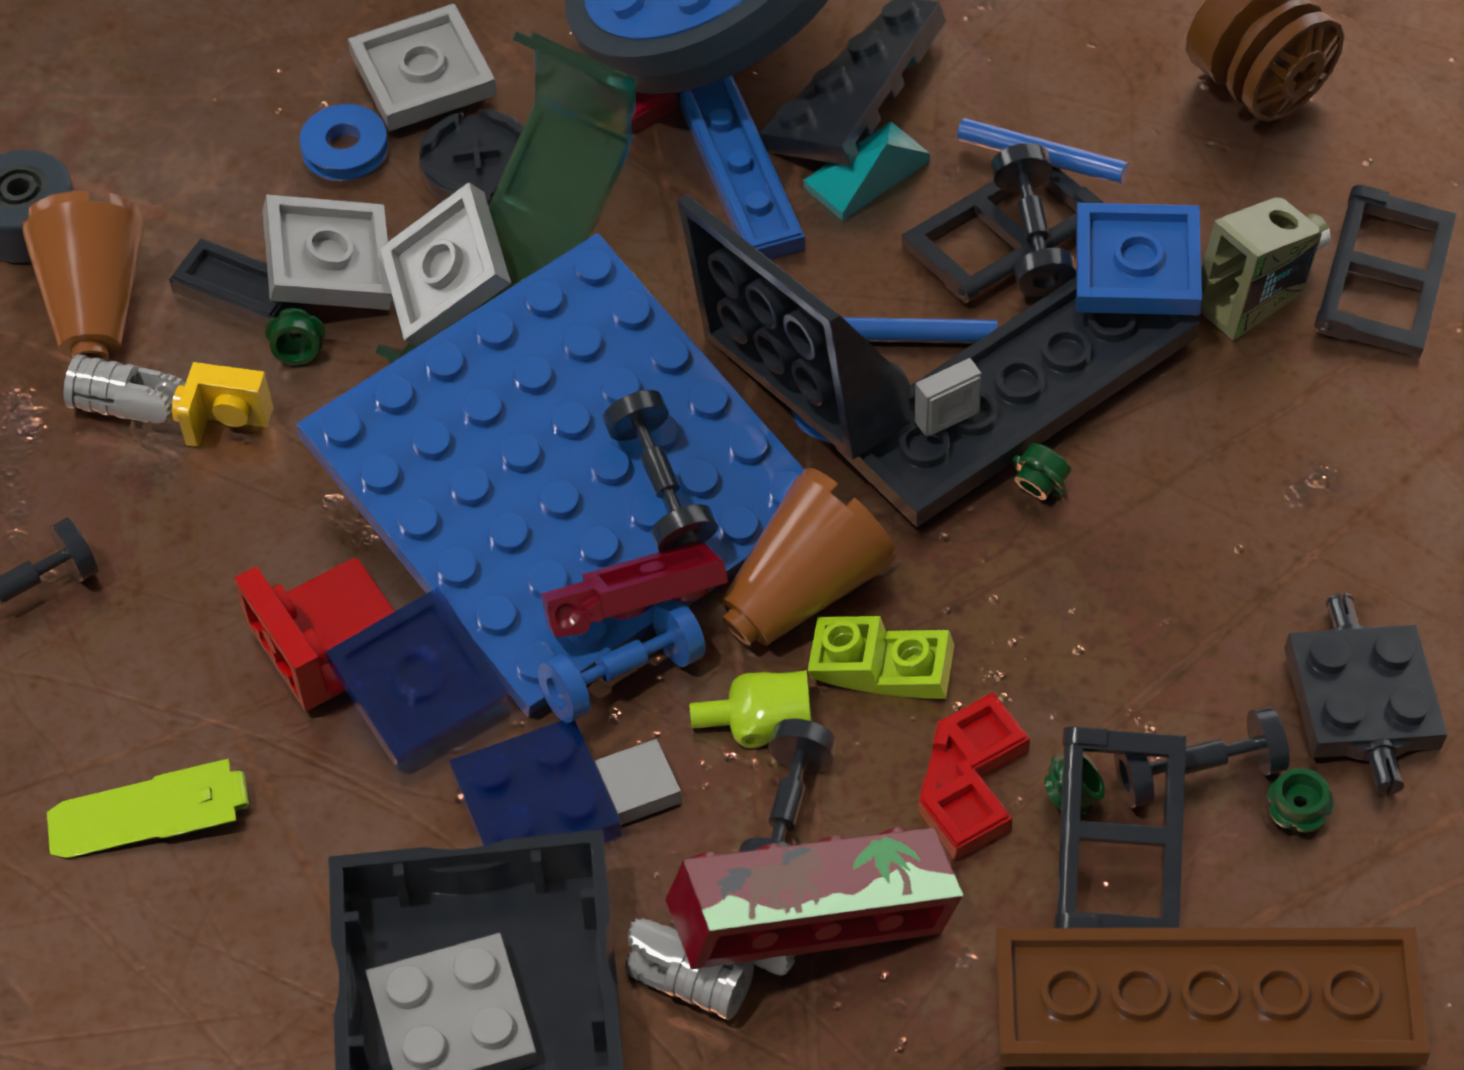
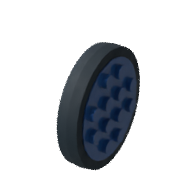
[565,0,828,94]

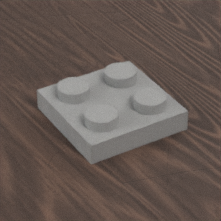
[348,4,497,131]
[379,182,511,347]
[262,195,393,310]
[366,933,538,1070]

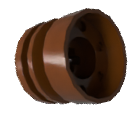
[1186,0,1345,122]

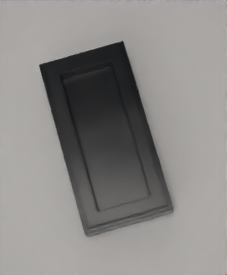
[169,238,295,329]

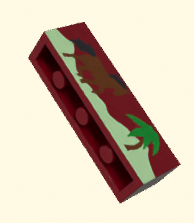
[665,828,963,970]

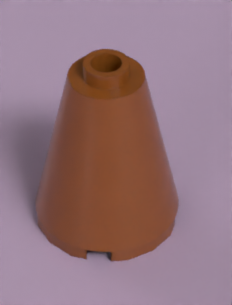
[22,190,144,361]
[721,468,897,645]

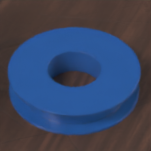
[299,104,388,181]

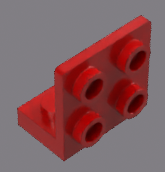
[234,558,417,712]

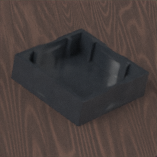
[328,829,625,1070]

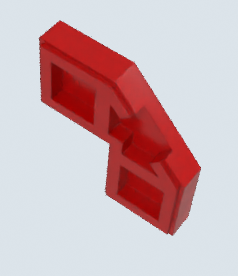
[919,692,1030,861]

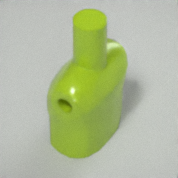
[690,670,811,748]

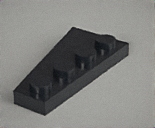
[759,0,947,165]

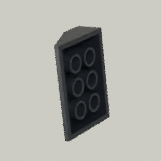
[677,194,912,460]

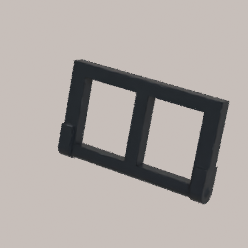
[901,166,1104,303]
[1314,185,1457,358]
[1054,726,1186,928]

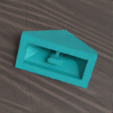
[804,122,930,221]

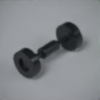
[991,143,1076,297]
[603,390,718,552]
[0,517,99,604]
[1114,706,1290,808]
[738,719,838,853]

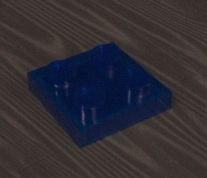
[326,587,508,767]
[449,720,622,846]

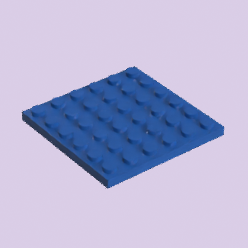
[297,233,805,717]

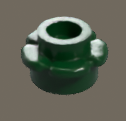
[265,308,326,365]
[1012,443,1072,500]
[1044,753,1105,814]
[1267,768,1334,832]

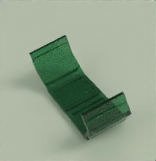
[375,31,636,364]

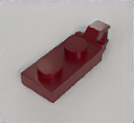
[541,540,728,637]

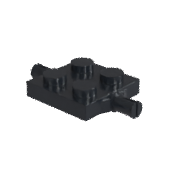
[1284,593,1448,795]

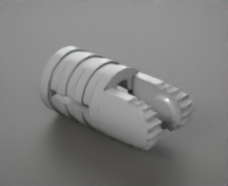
[64,354,186,424]
[625,918,754,1020]

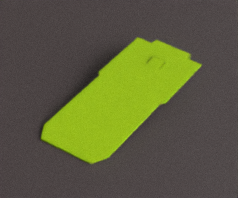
[47,758,249,858]

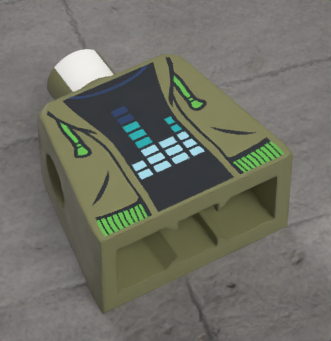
[1200,197,1331,341]

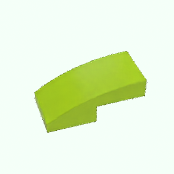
[808,616,955,699]

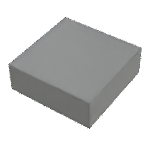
[915,358,981,437]
[595,739,682,825]

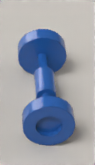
[538,600,705,723]

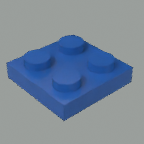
[1076,203,1202,315]

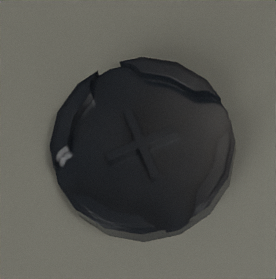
[419,110,536,208]

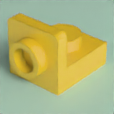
[172,362,274,447]

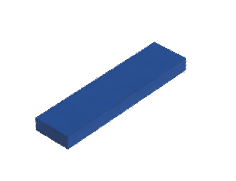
[676,76,805,259]

